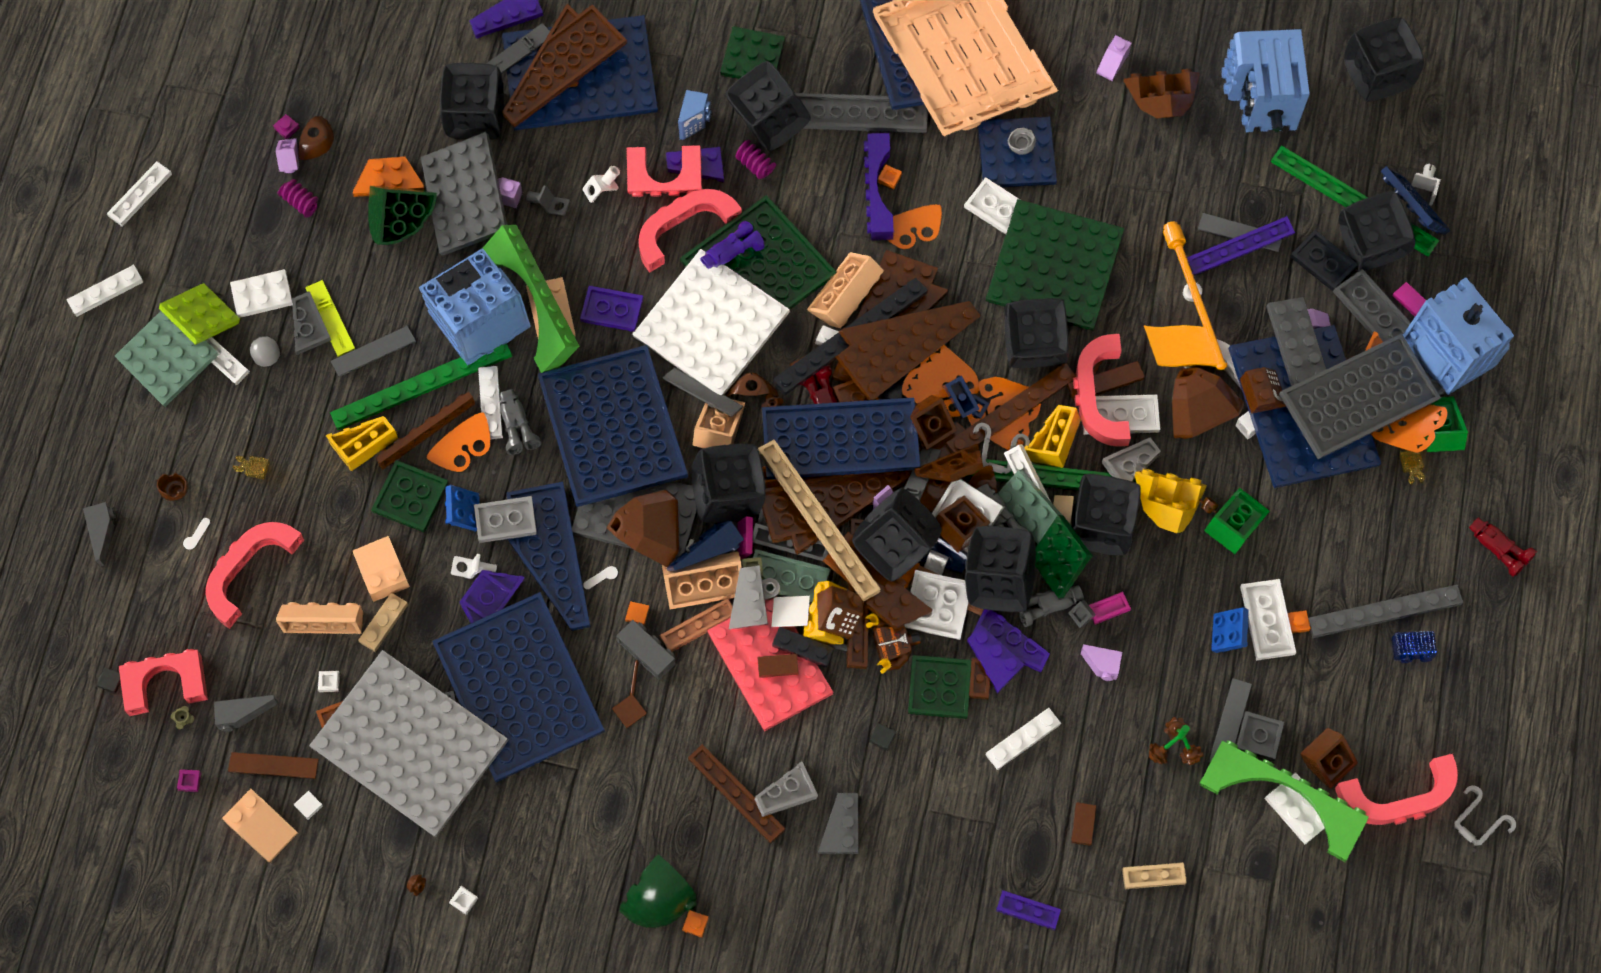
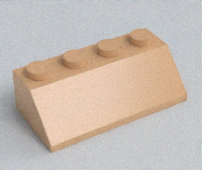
[807,252,884,328]
[662,551,742,609]
[276,602,363,634]

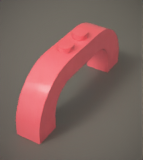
[639,189,742,273]
[1073,334,1131,446]
[206,522,304,629]
[1335,754,1458,825]

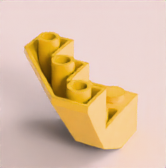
[1135,468,1207,533]

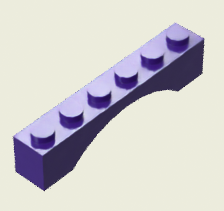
[864,133,894,240]

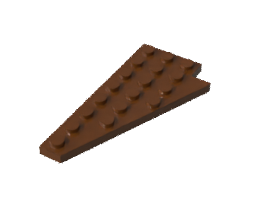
[503,4,627,127]
[832,250,948,383]
[836,301,981,400]
[762,471,910,555]

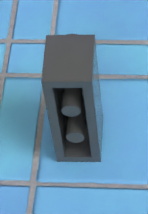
[616,620,675,680]

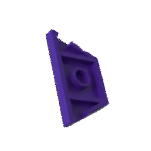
[459,570,524,623]

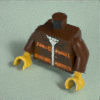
[865,613,921,674]

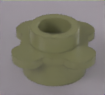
[171,706,194,729]

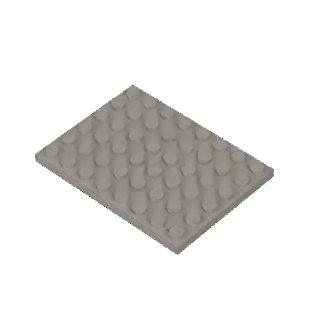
[309,650,509,838]

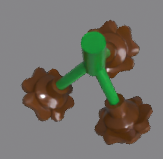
[1149,717,1204,765]

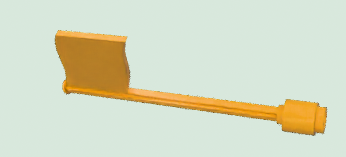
[1144,221,1227,370]

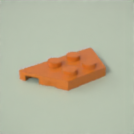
[353,157,425,197]

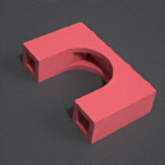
[627,146,702,197]
[119,649,208,716]

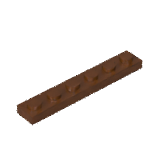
[376,391,475,470]
[688,744,785,844]

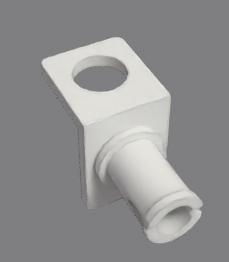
[1411,164,1440,206]
[583,166,620,202]
[451,554,497,579]

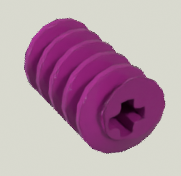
[736,140,776,179]
[278,179,318,218]

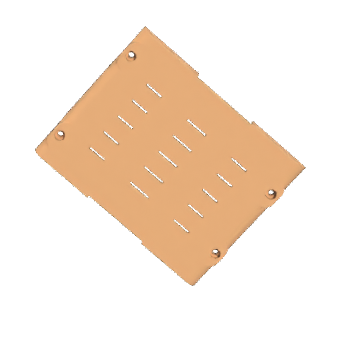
[873,0,1058,136]

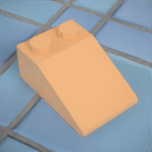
[526,277,576,337]
[693,400,745,449]
[353,536,410,602]
[222,789,298,863]

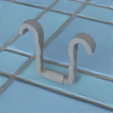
[973,423,1030,474]
[1454,785,1516,846]

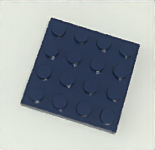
[978,117,1057,187]
[1381,166,1450,235]

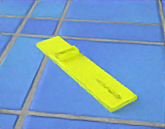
[305,280,355,357]

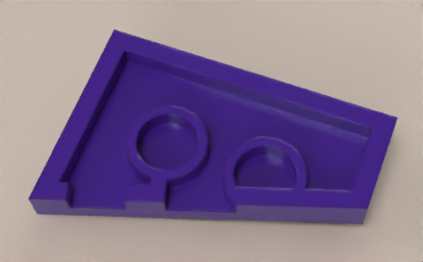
[666,147,724,182]
[967,625,1025,694]

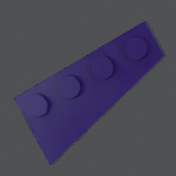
[470,0,543,39]
[972,609,1050,673]

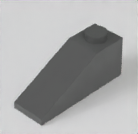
[83,502,116,567]
[214,695,278,732]

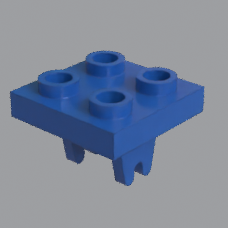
[445,485,480,531]
[1212,607,1249,653]

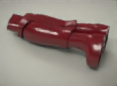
[801,365,837,404]
[1469,517,1538,577]

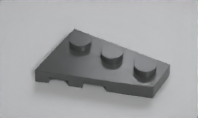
[292,291,331,355]

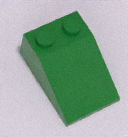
[1424,396,1468,452]
[1204,488,1270,554]

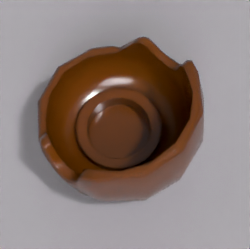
[156,473,189,501]

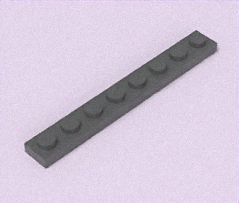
[1308,585,1463,638]

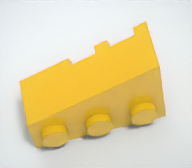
[1024,405,1081,468]
[326,416,398,471]
[803,581,847,645]

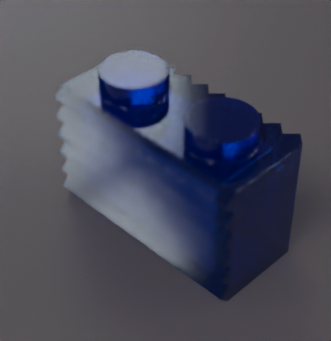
[1392,631,1437,663]

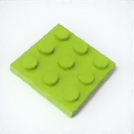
[159,283,240,345]

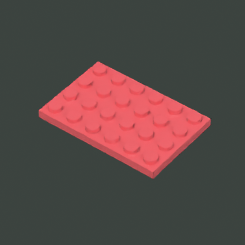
[707,596,833,731]

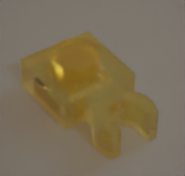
[1399,451,1425,484]
[233,456,270,479]

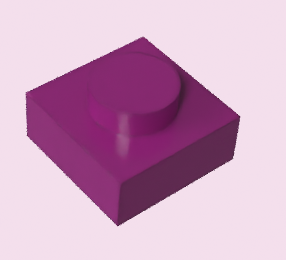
[273,114,300,139]
[177,769,201,792]

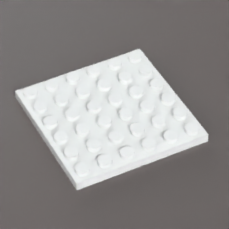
[632,249,790,395]

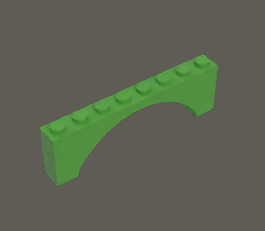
[483,225,580,373]
[1200,740,1369,862]

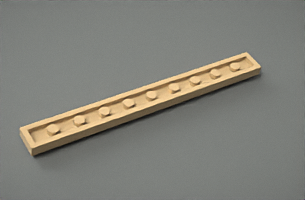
[758,440,880,602]

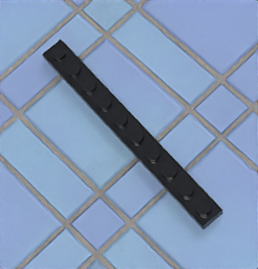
[773,277,928,396]

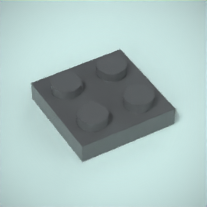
[1237,711,1284,761]

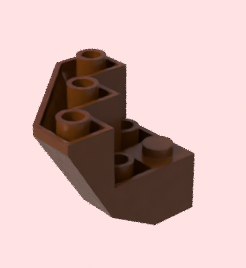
[1124,69,1200,118]
[1172,368,1244,439]
[607,490,679,567]

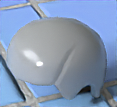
[1008,128,1036,155]
[250,336,280,367]

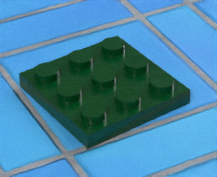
[720,26,785,79]
[371,460,449,533]
[1035,515,1093,598]
[908,655,971,719]

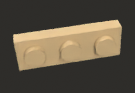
[358,593,408,652]
[1122,863,1186,889]

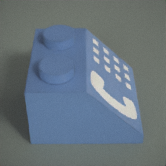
[678,90,711,140]

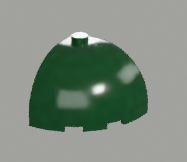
[368,186,437,245]
[620,854,697,928]

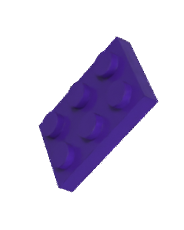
[580,286,644,332]

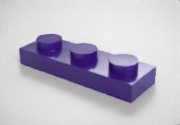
[996,890,1061,930]

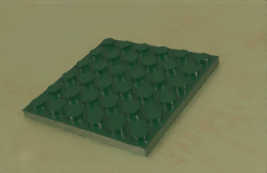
[680,195,837,310]
[986,199,1124,331]

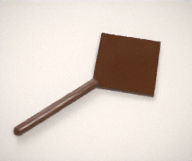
[612,660,647,728]

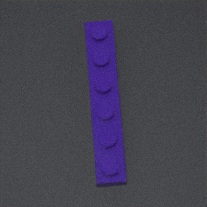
[1187,216,1295,276]

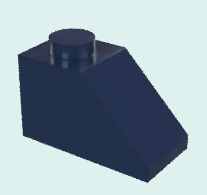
[943,376,980,418]

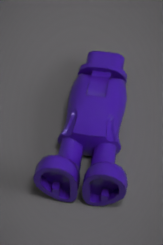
[700,221,765,269]

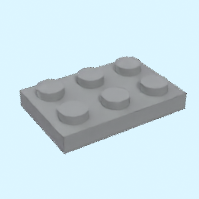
[474,496,537,543]

